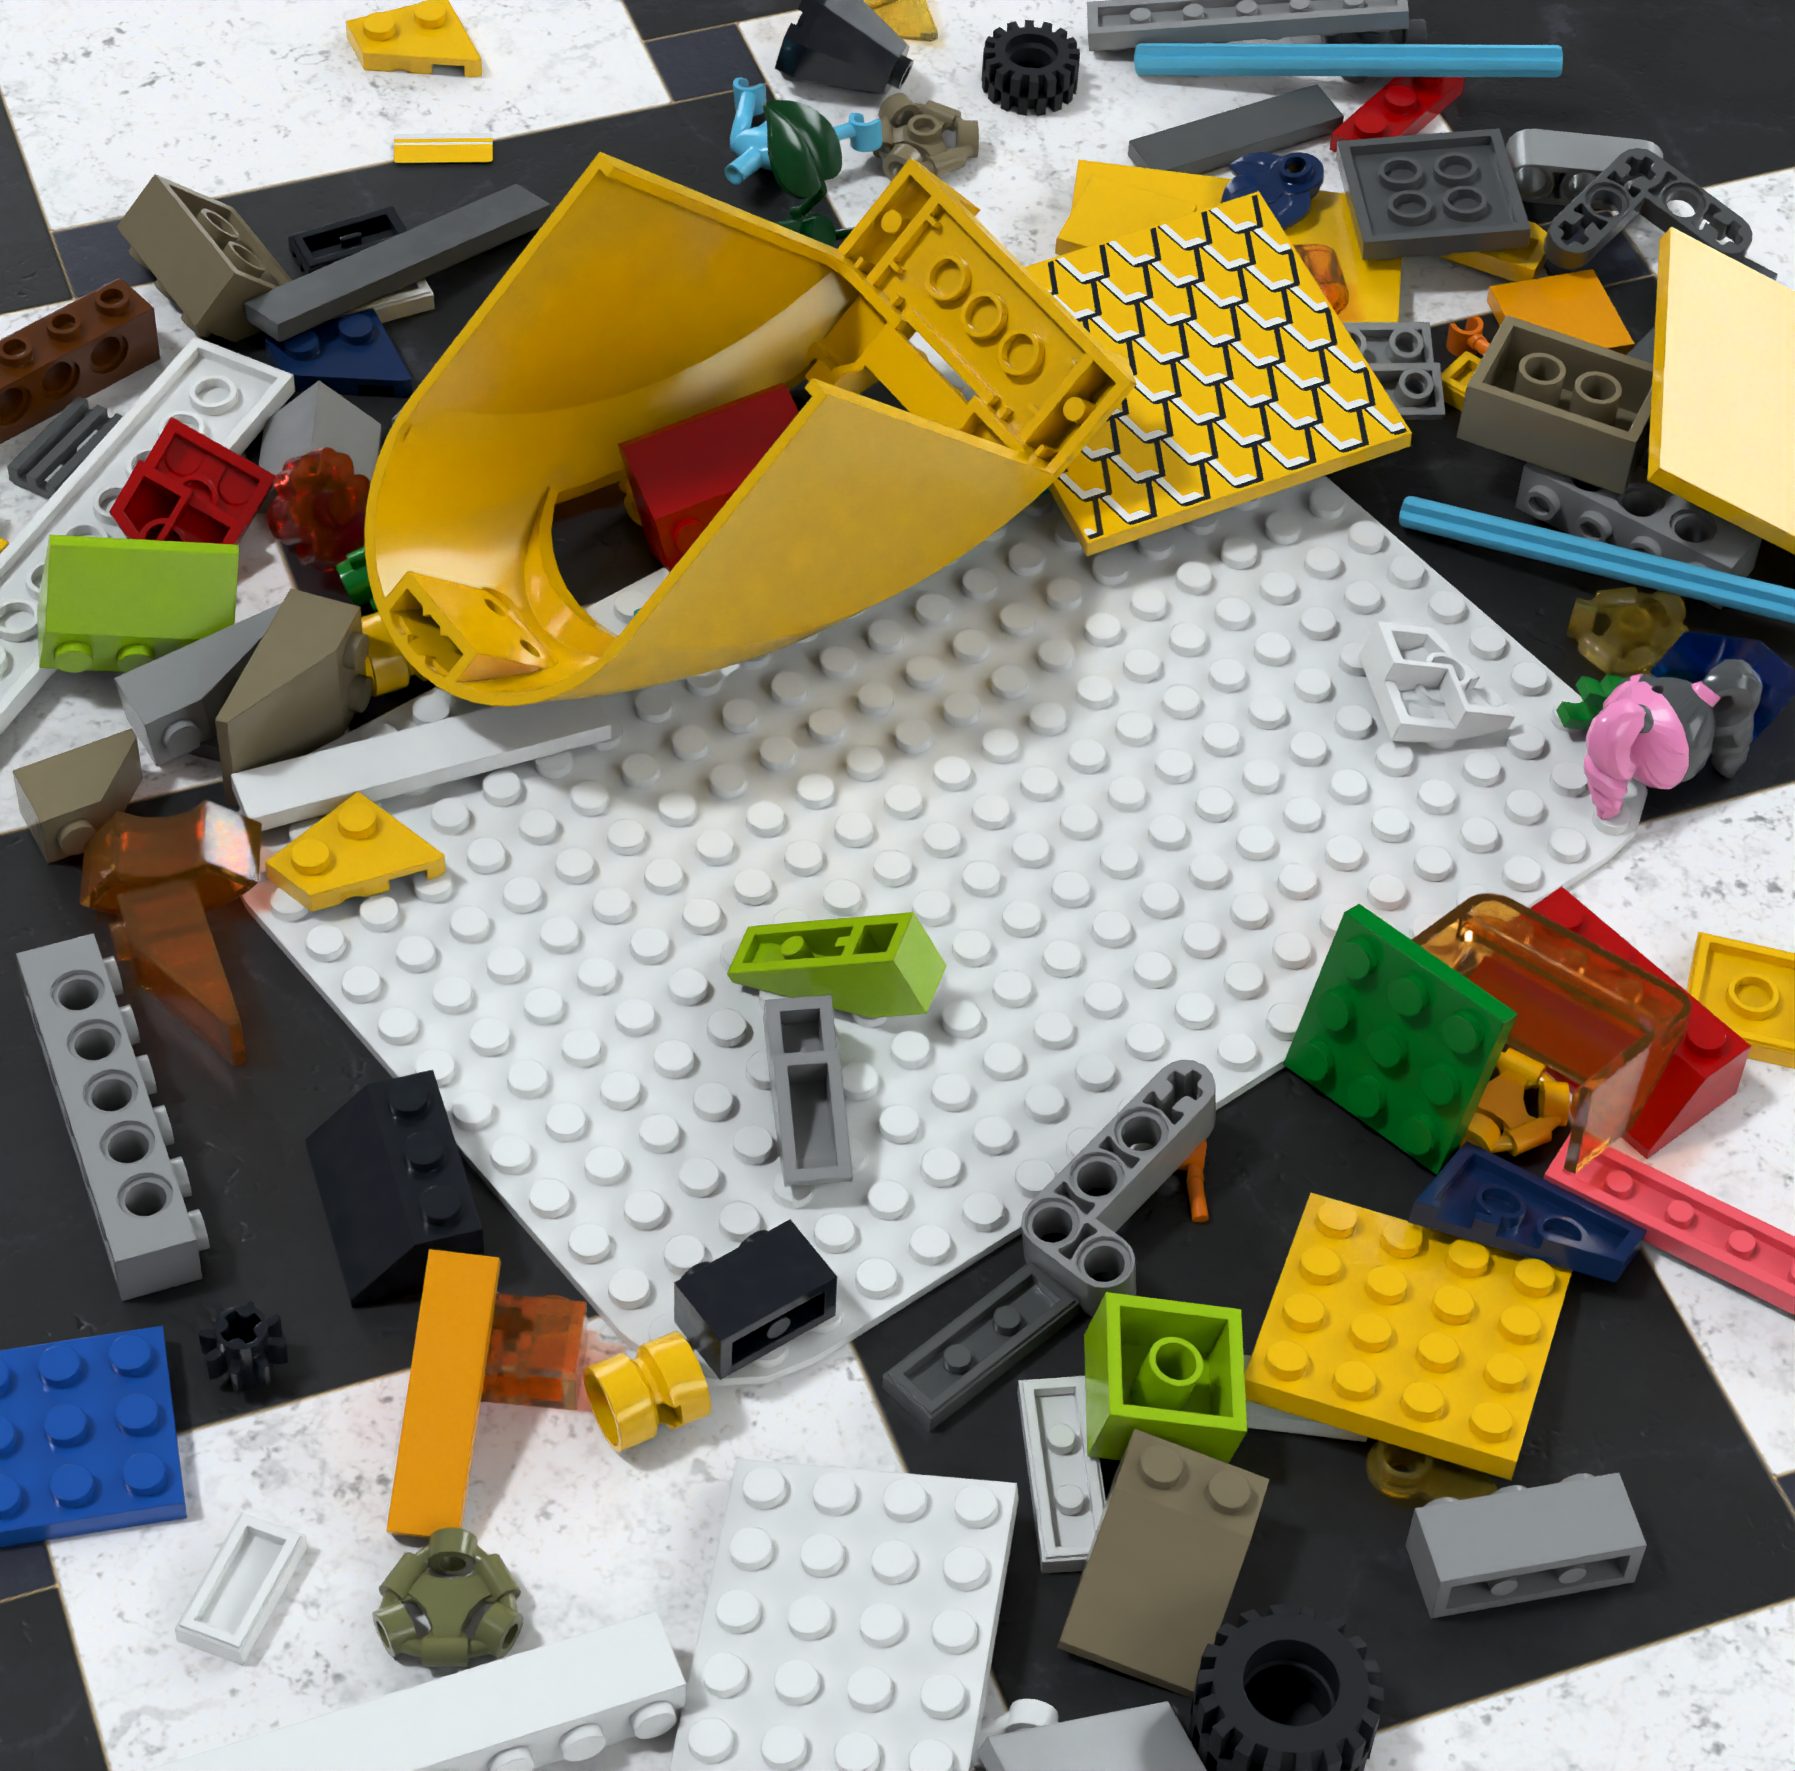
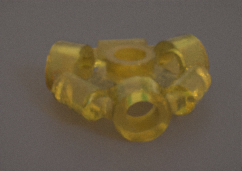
[1566,586,1690,678]

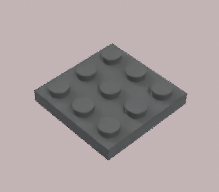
[1336,128,1531,261]

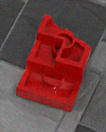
[109,417,277,545]

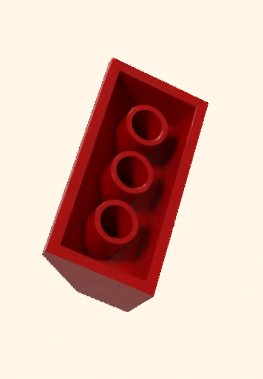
[1469,886,1751,1159]

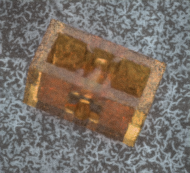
[481,1292,588,1410]

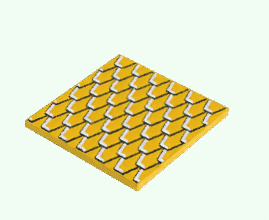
[1025,191,1412,556]

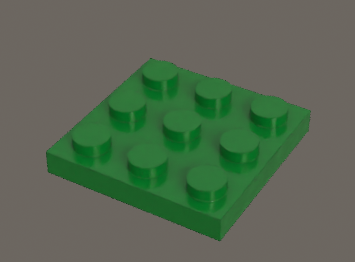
[1283,904,1518,1175]

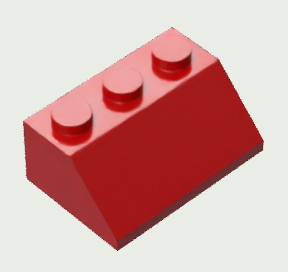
[618,382,799,573]

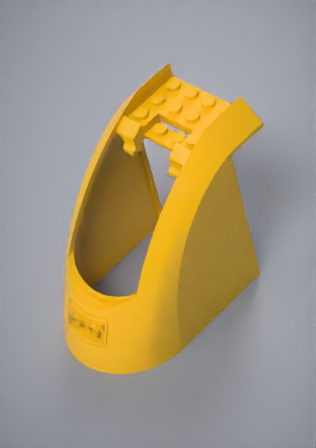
[364,152,1137,706]

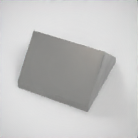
[258,381,382,515]

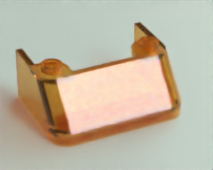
[1411,893,1691,1174]

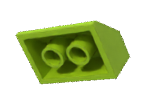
[37,534,239,673]

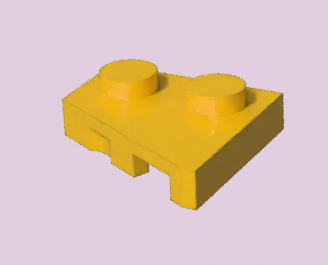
[346,0,482,77]
[265,791,446,912]

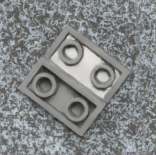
[1342,322,1445,420]

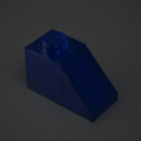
[1650,631,1795,745]

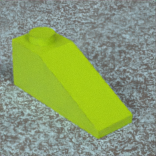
[727,912,947,1018]

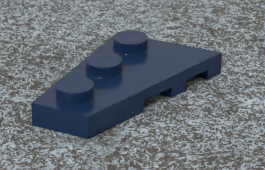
[1408,1141,1647,1283]

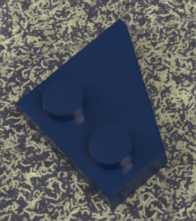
[265,308,413,398]

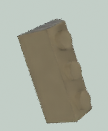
[117,174,293,342]

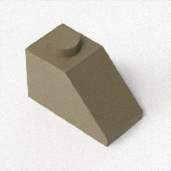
[13,728,143,864]

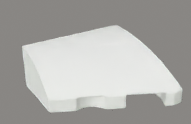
[1359,621,1515,742]

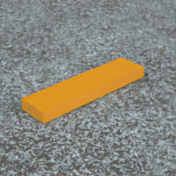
[386,1249,501,1539]

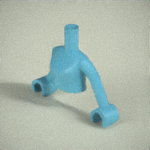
[725,77,883,185]

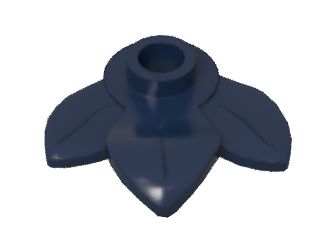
[1221,152,1324,231]

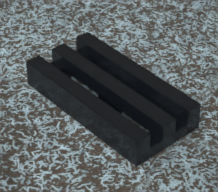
[288,206,408,275]

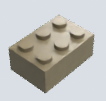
[1456,315,1653,495]

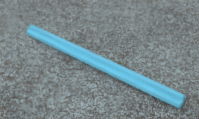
[1134,43,1563,78]
[1399,496,1795,624]

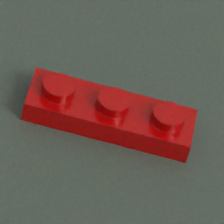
[1329,77,1466,153]

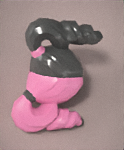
[1584,659,1763,820]

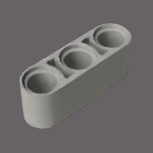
[1506,129,1663,211]

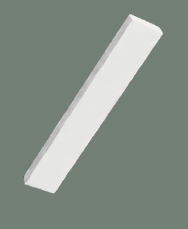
[231,696,611,834]

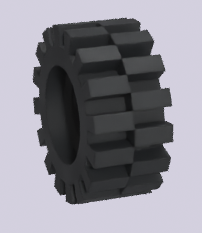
[981,20,1080,116]

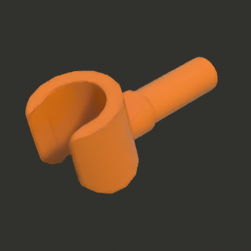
[1446,316,1490,357]
[1177,1139,1209,1222]

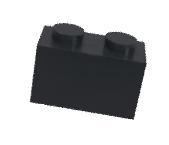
[674,1219,837,1380]

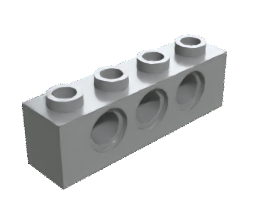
[1515,462,1762,610]

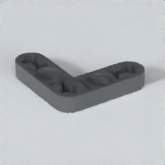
[1543,148,1753,270]

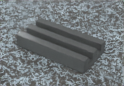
[7,396,123,499]

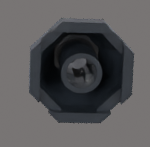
[775,0,914,95]

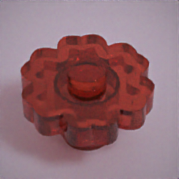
[267,447,370,572]

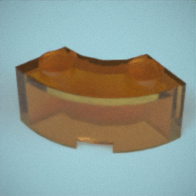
[80,800,262,918]

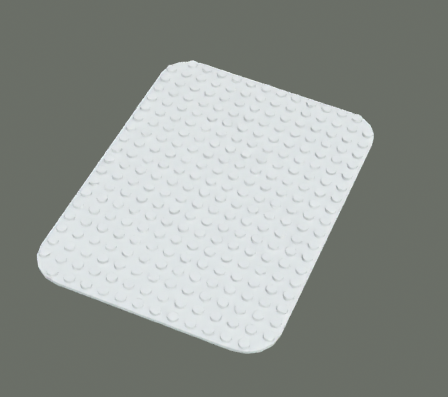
[227,476,1648,1386]

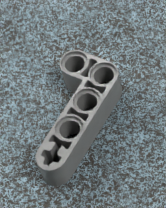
[1021,1060,1216,1317]

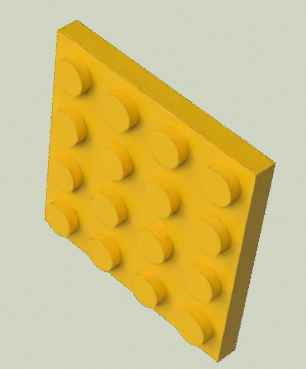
[1245,1193,1572,1481]

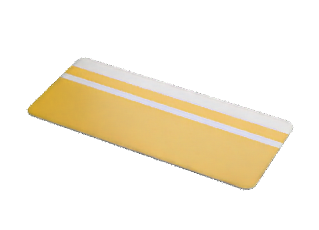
[394,133,493,163]

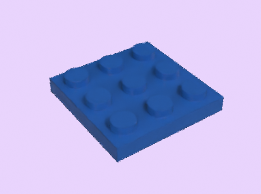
[0,1326,187,1548]

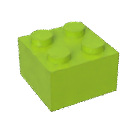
[1084,1292,1247,1464]

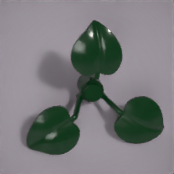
[761,100,855,247]

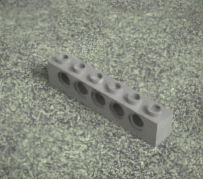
[16,933,210,1301]

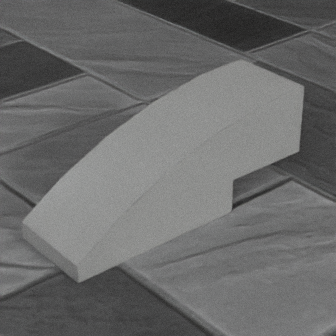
[763,995,853,1187]

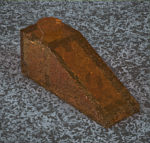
[109,877,247,1066]

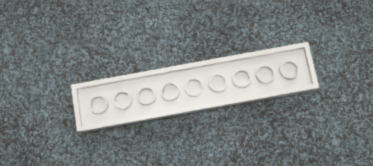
[0,336,295,735]

